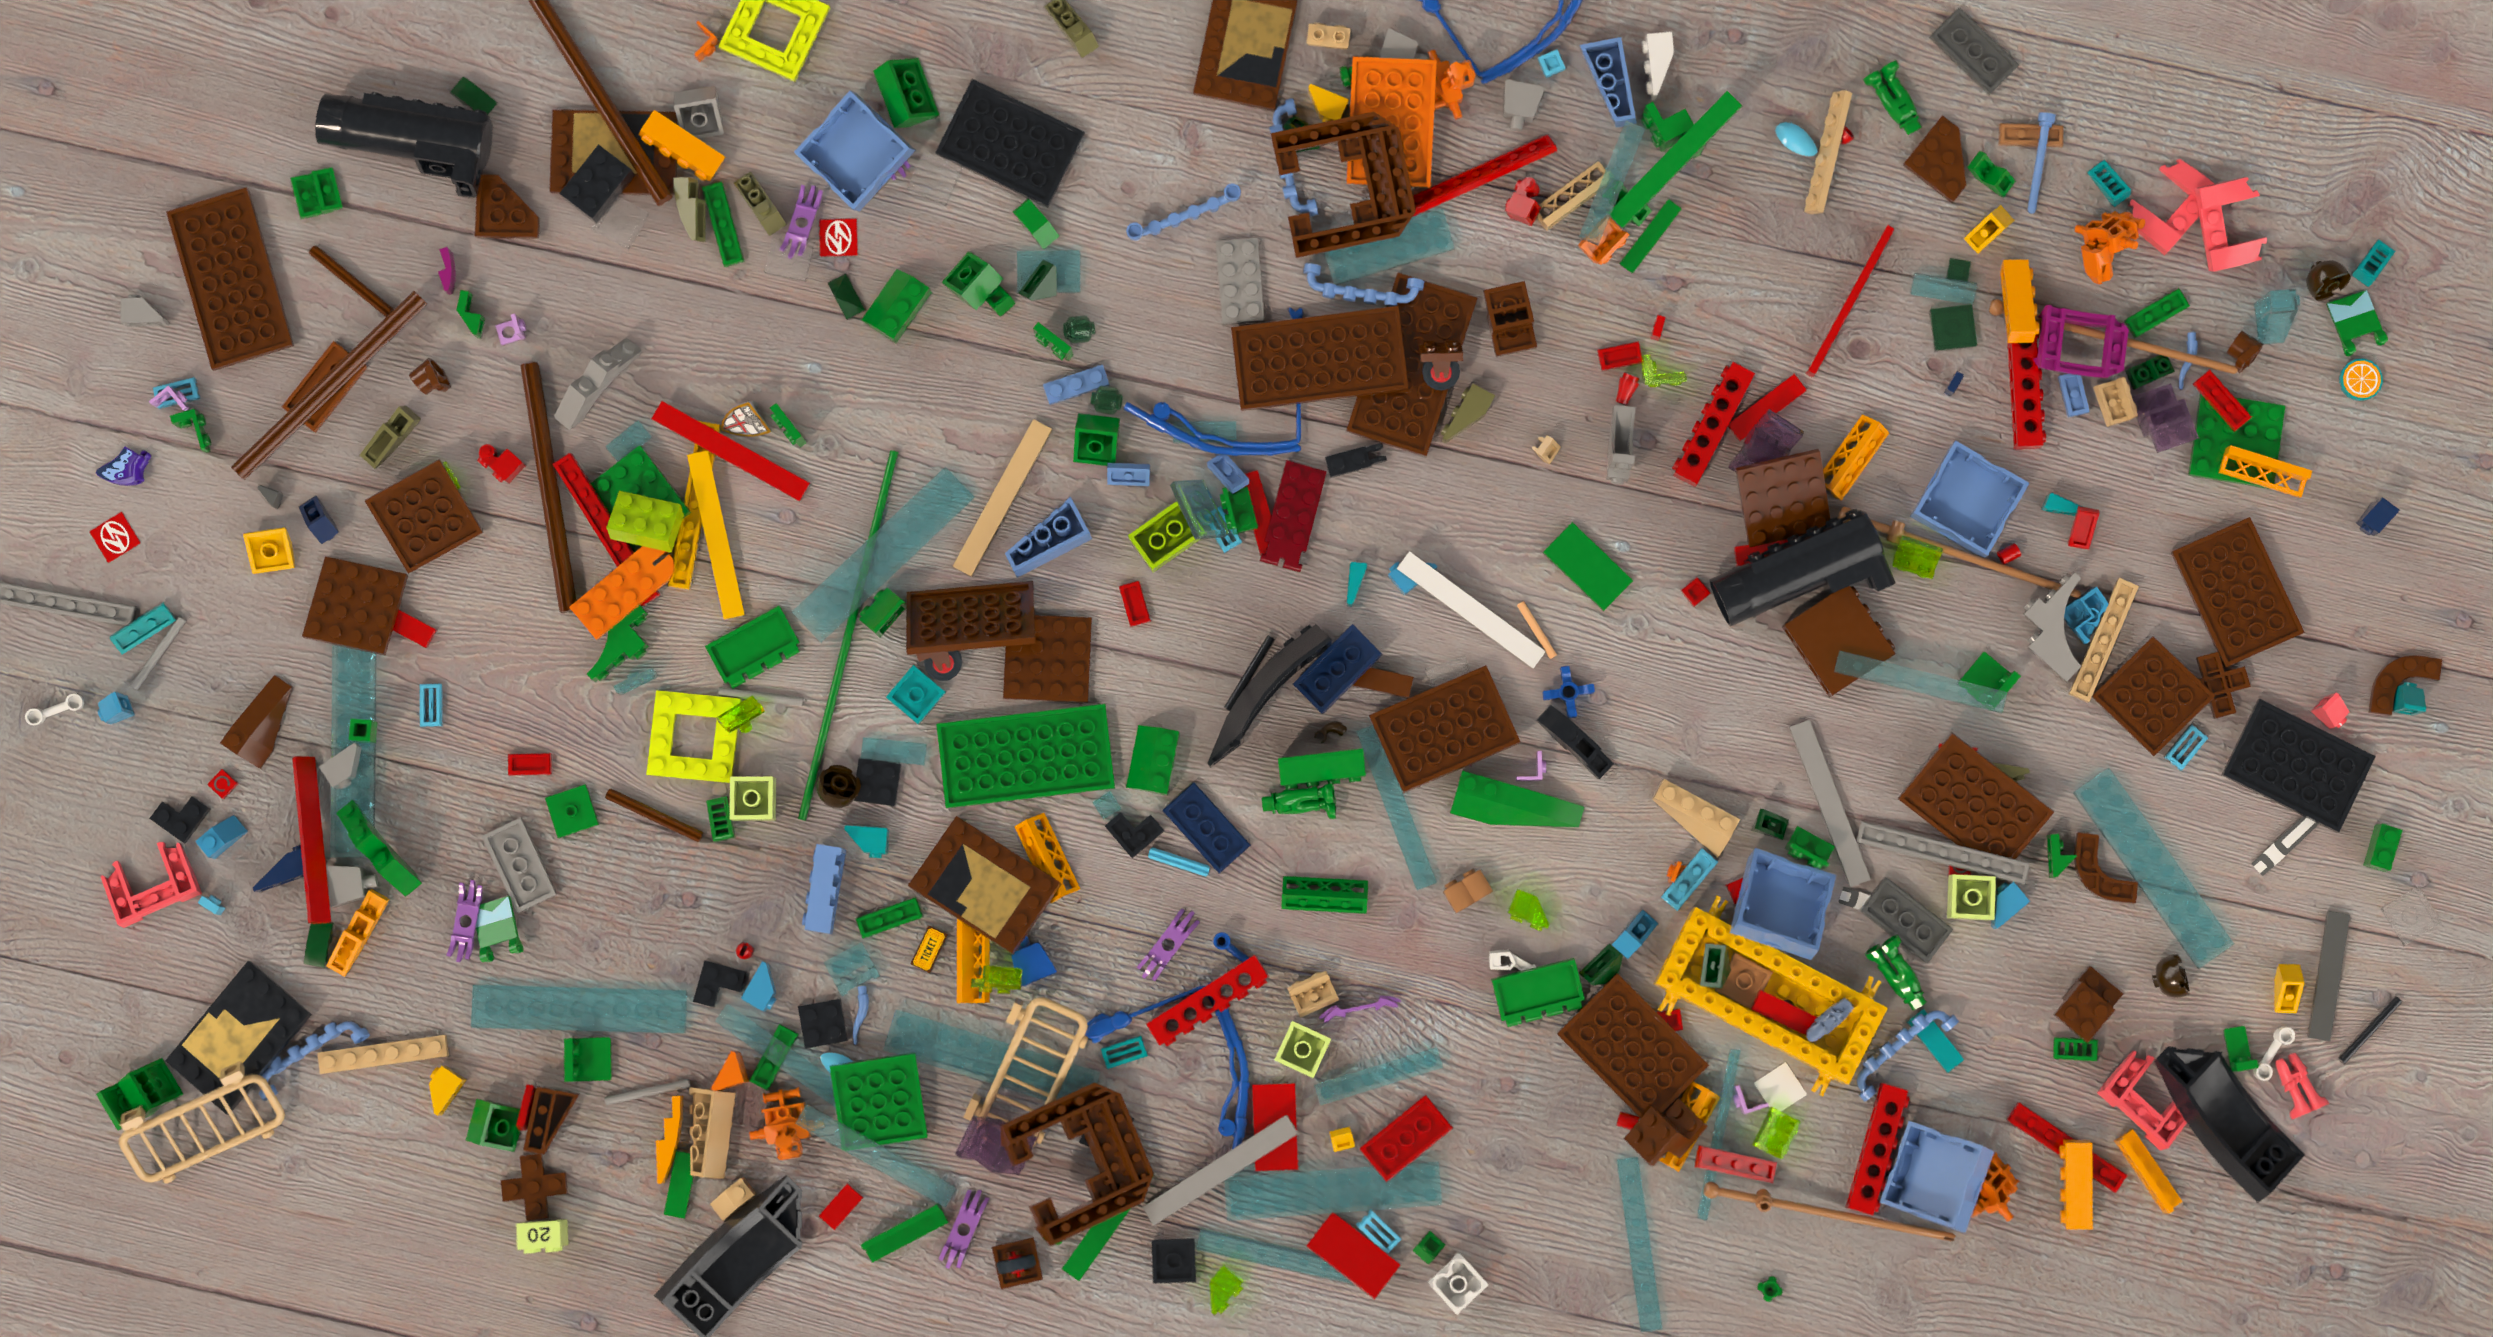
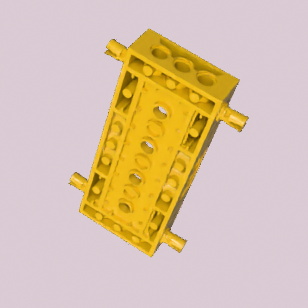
[1653,895,1888,1097]

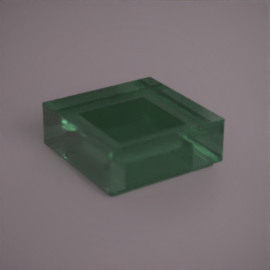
[1946,258,1971,283]

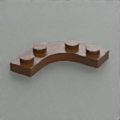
[2368,655,2442,716]
[2074,832,2138,904]

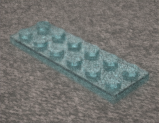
[1324,208,1455,285]

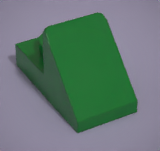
[2046,834,2077,878]

